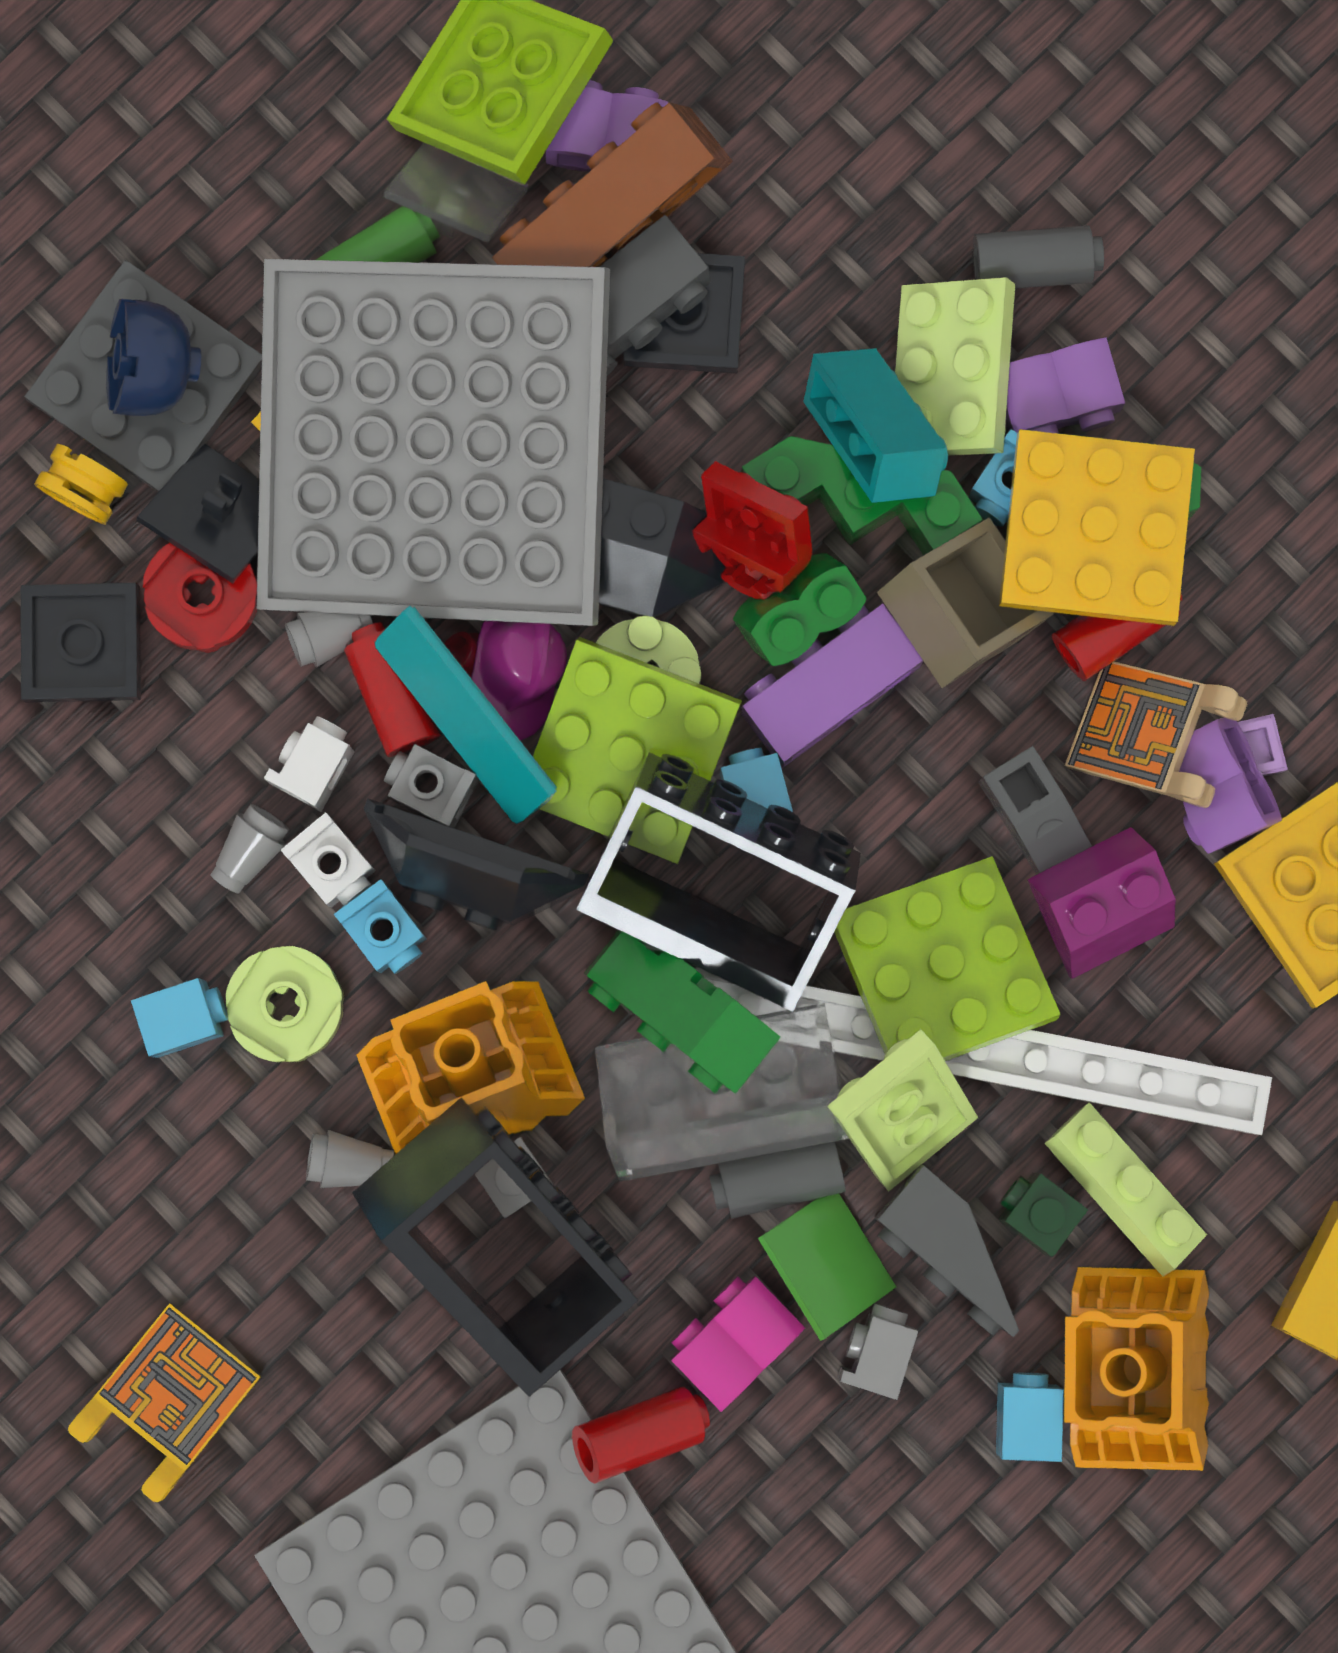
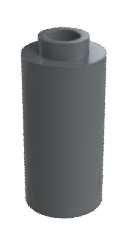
[973,225,1104,289]
[709,1135,846,1219]

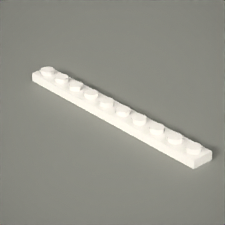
[696,967,1272,1135]

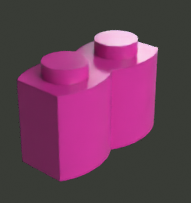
[670,1276,805,1412]

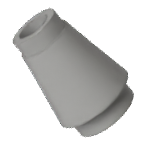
[285,612,373,668]
[210,804,289,894]
[306,1130,394,1188]

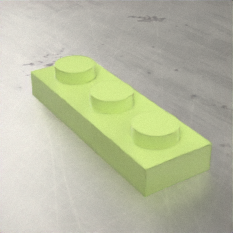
[1044,1103,1207,1277]

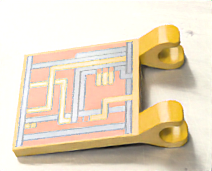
[68,1303,261,1502]

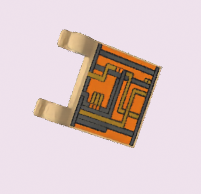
[1065,662,1248,808]

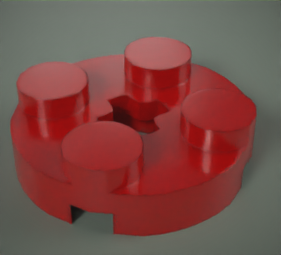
[143,542,258,653]

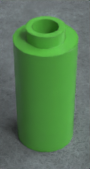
[315,203,440,263]

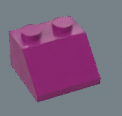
[1027,827,1176,979]

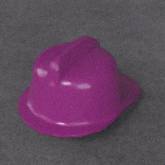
[471,621,567,741]

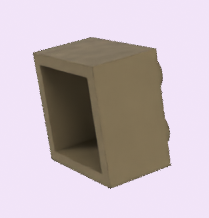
[877,518,1055,688]

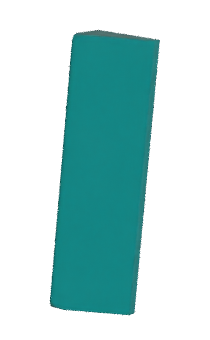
[375,605,557,824]

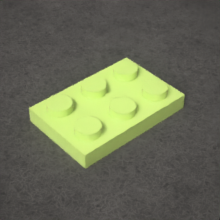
[895,277,1015,456]
[827,1029,978,1192]

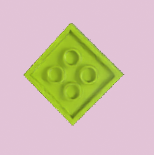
[387,0,613,185]
[533,637,742,864]
[834,856,1061,1061]

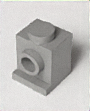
[384,744,479,828]
[837,1303,918,1400]

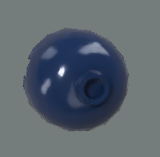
[106,299,201,416]

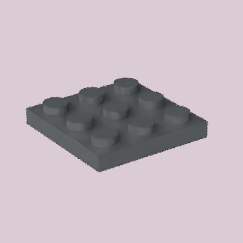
[24,260,262,492]

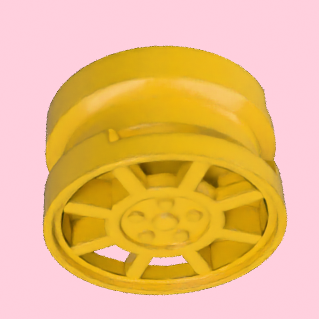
[34,444,128,525]

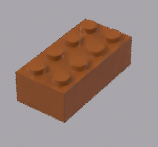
[492,102,733,267]

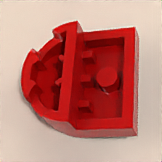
[692,461,812,600]

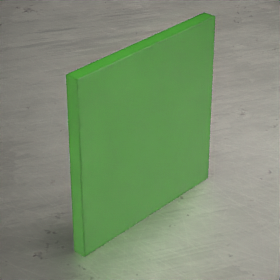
[758,1194,896,1341]

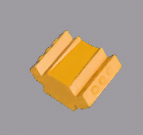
[356,981,585,1154]
[1064,1267,1209,1471]

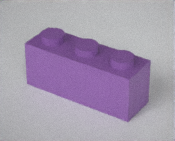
[741,604,923,768]

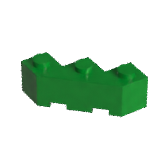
[741,436,983,556]
[583,930,781,1094]

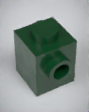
[998,1173,1088,1257]

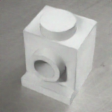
[264,716,354,812]
[281,812,375,908]

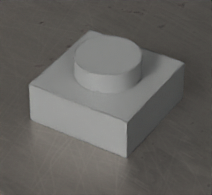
[475,1137,554,1219]

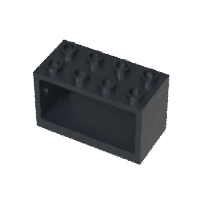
[576,752,861,1012]
[352,1097,638,1397]

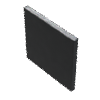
[137,444,259,583]

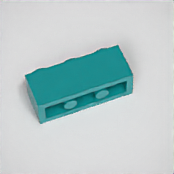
[803,348,948,503]

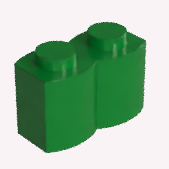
[733,553,867,666]

